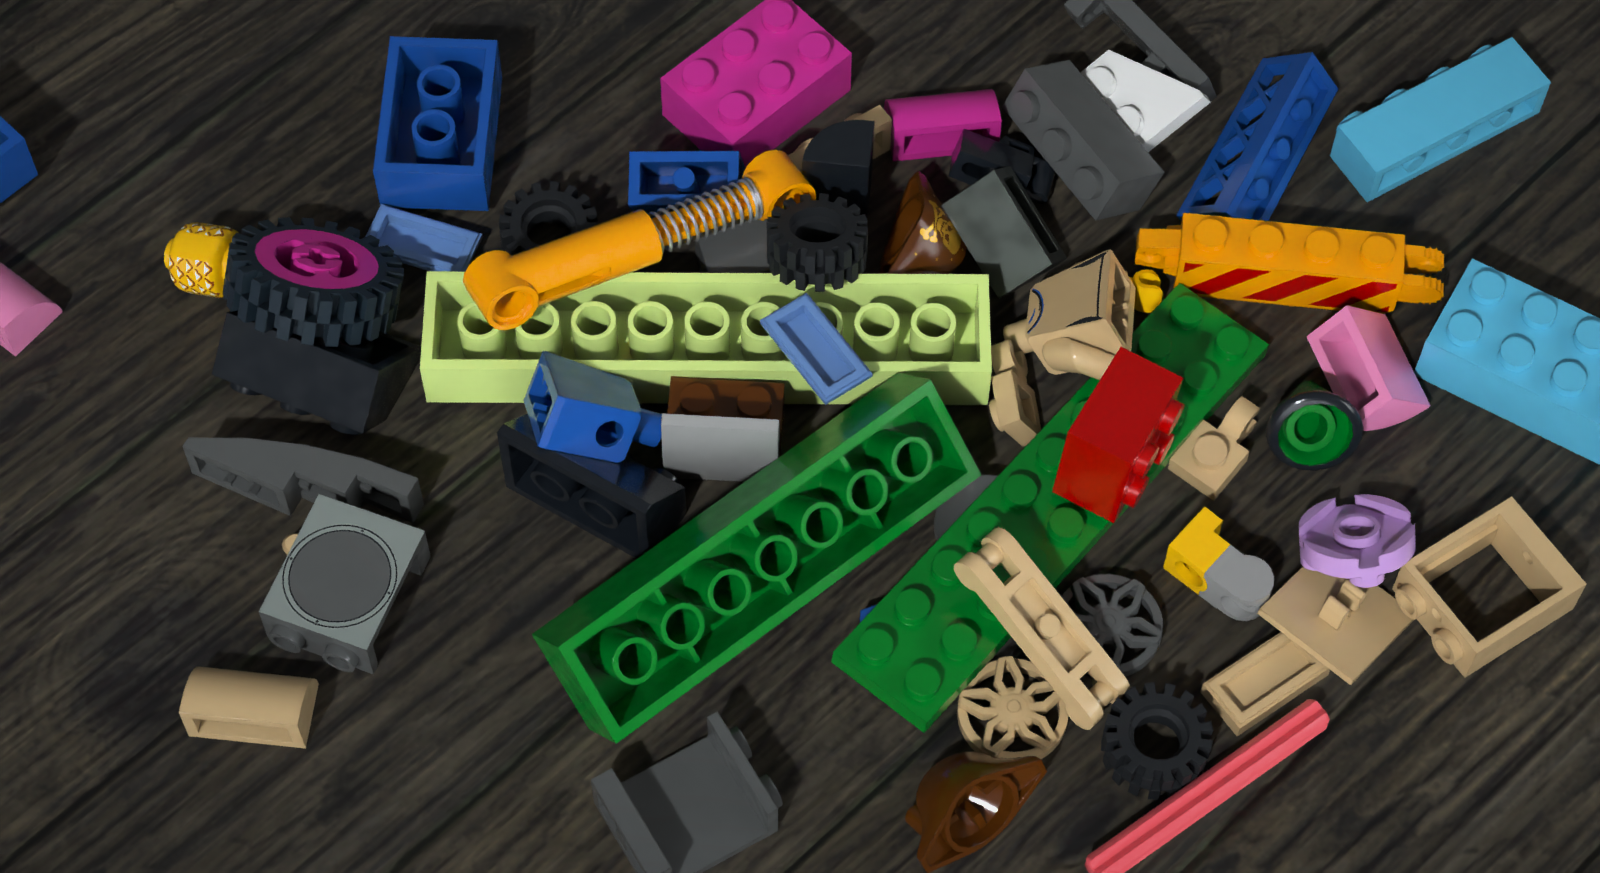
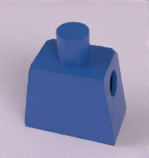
[523,351,662,463]

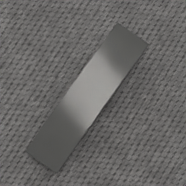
[182,437,424,523]

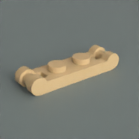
[954,527,1130,730]

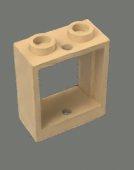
[1392,496,1586,678]

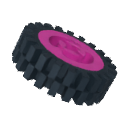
[223,217,404,347]

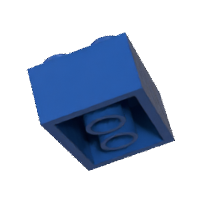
[373,36,502,211]

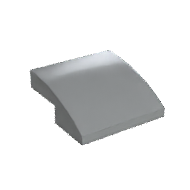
[661,413,780,482]

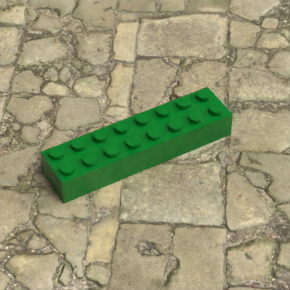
[532,372,981,744]

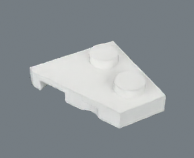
[1080,50,1211,152]

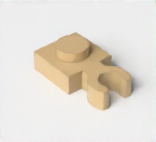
[989,339,1041,447]

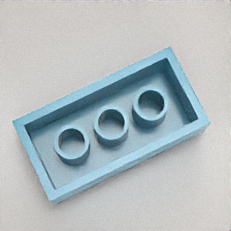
[1414,258,1600,465]

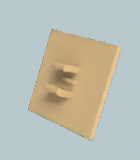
[1257,567,1414,685]

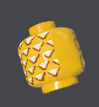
[164,222,238,298]

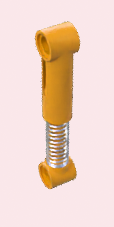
[463,150,816,330]

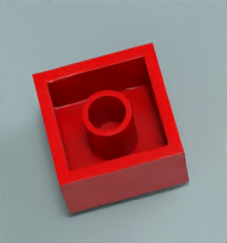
[1052,346,1185,523]

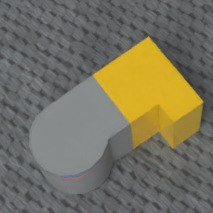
[1163,506,1274,621]

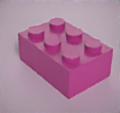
[660,0,852,168]

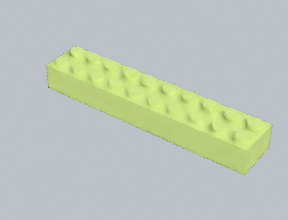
[420,271,992,405]

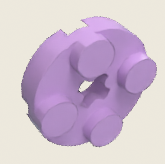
[1299,494,1416,588]

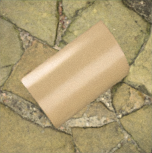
[179,666,319,749]

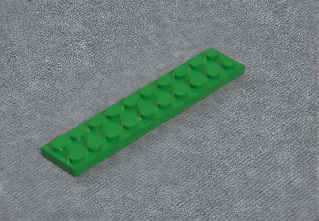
[831,283,1269,733]

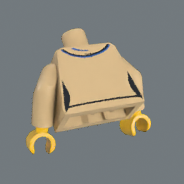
[1003,249,1163,380]

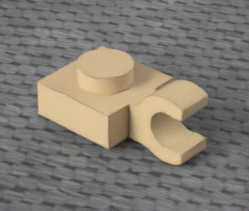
[1168,396,1260,501]

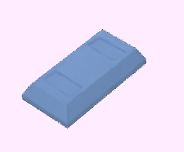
[365,204,483,272]
[760,293,873,405]

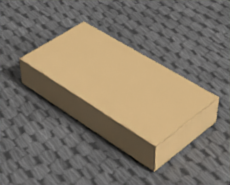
[1200,632,1330,736]

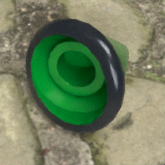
[1266,381,1363,471]

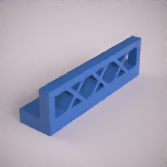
[1176,52,1338,221]

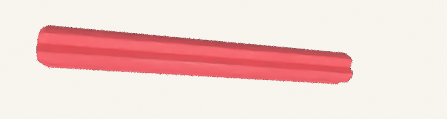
[1084,699,1330,873]

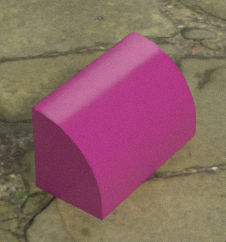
[884,89,1002,161]

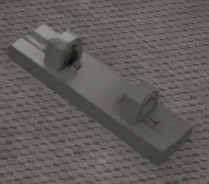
[1064,0,1217,111]

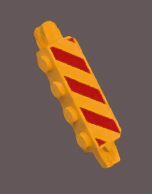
[1135,213,1444,314]

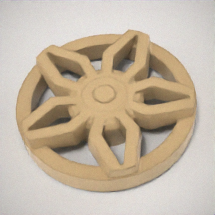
[957,656,1069,759]

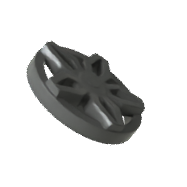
[1061,574,1163,677]

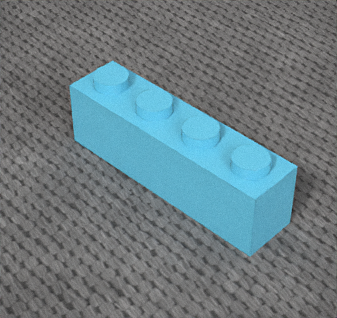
[1330,37,1551,202]

